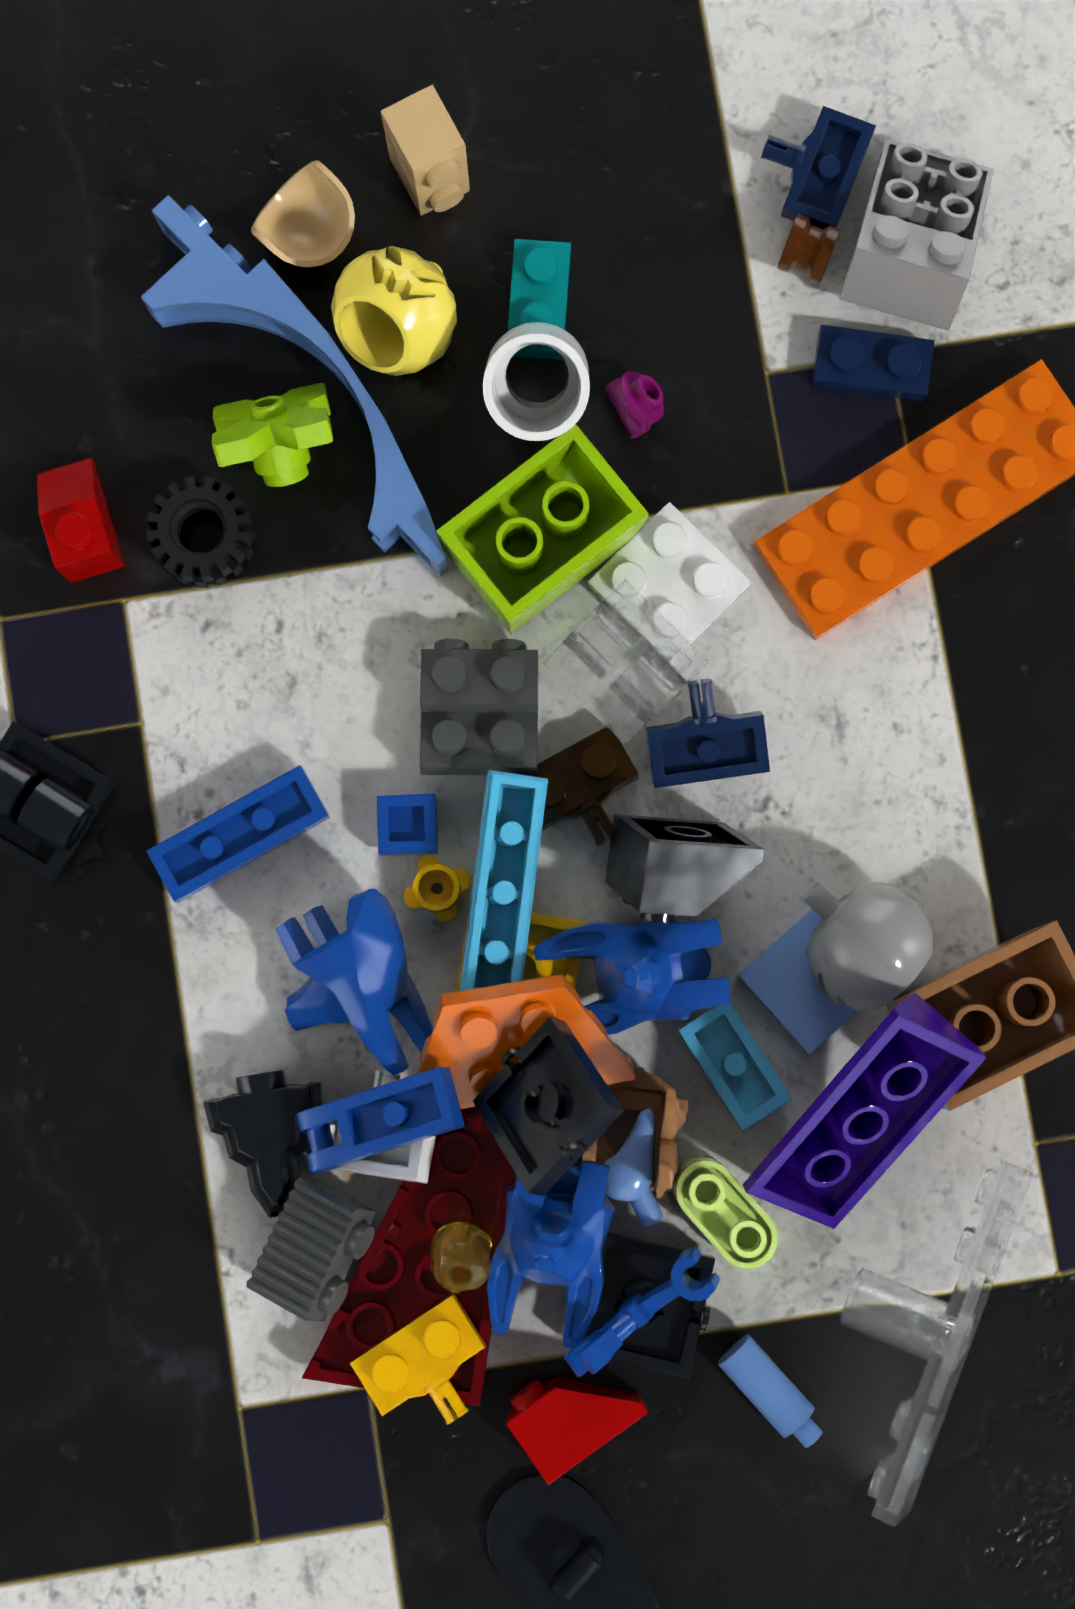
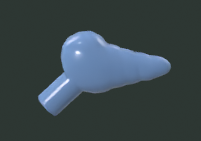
[604,1109,663,1227]

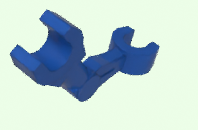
[563,1247,720,1377]

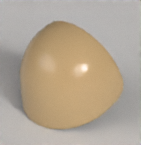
[251,160,355,268]

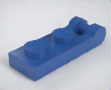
[296,1066,465,1174]

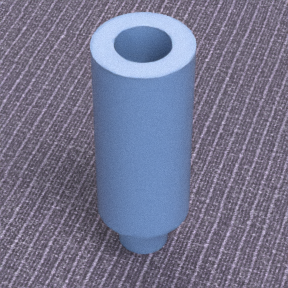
[717,1334,823,1448]

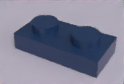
[811,325,935,402]

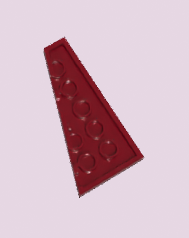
[302,1107,515,1406]

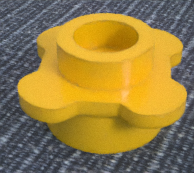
[403,855,471,922]

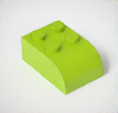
[436,424,649,635]

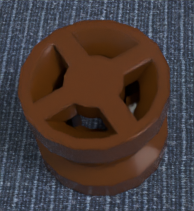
[777,213,841,285]

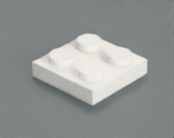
[588,502,751,666]

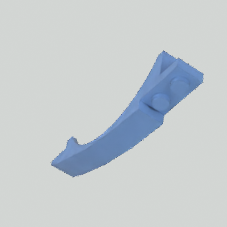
[141,195,448,577]

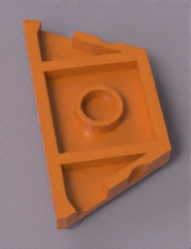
[417,974,635,1109]

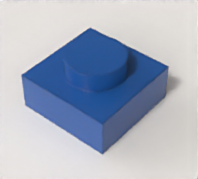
[377,794,438,856]

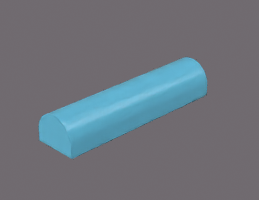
[459,770,548,991]

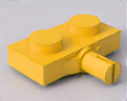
[350,1294,487,1425]

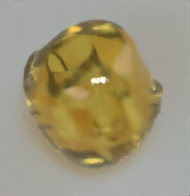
[430,1222,492,1293]

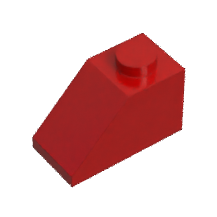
[37,458,126,583]
[506,1378,648,1485]

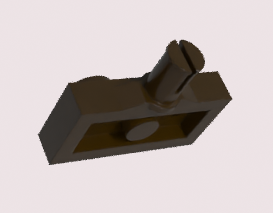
[526,724,639,846]

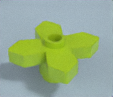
[212,383,333,487]

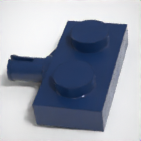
[761,106,876,229]
[645,679,770,788]

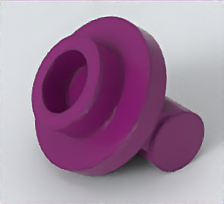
[605,371,664,439]

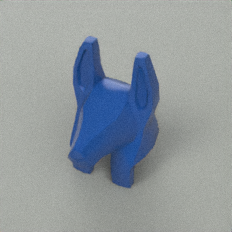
[275,889,433,1076]
[534,918,731,1035]
[487,1161,615,1349]

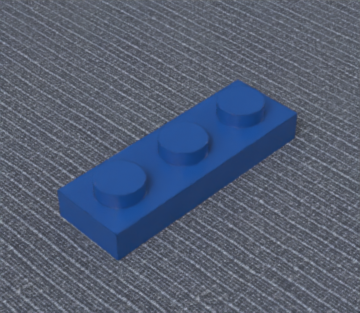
[146,765,331,903]

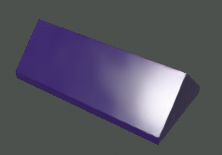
[742,992,986,1229]

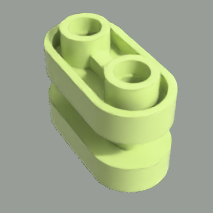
[672,1156,778,1269]

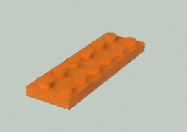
[753,359,1075,640]

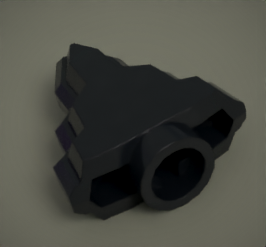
[203,1070,322,1218]

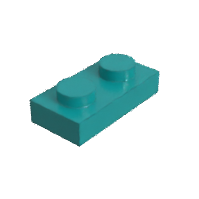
[508,239,571,360]

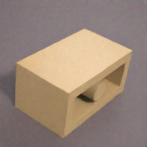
[381,84,470,216]

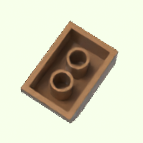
[886,921,1075,1111]

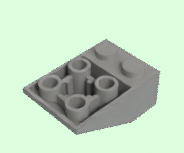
[839,138,994,331]

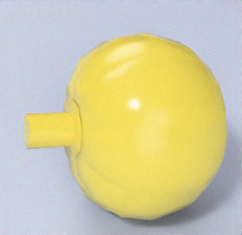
[331,246,457,376]

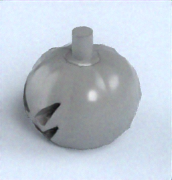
[802,882,934,1011]

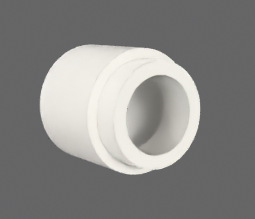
[483,322,590,441]

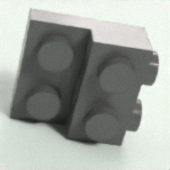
[420,639,538,776]

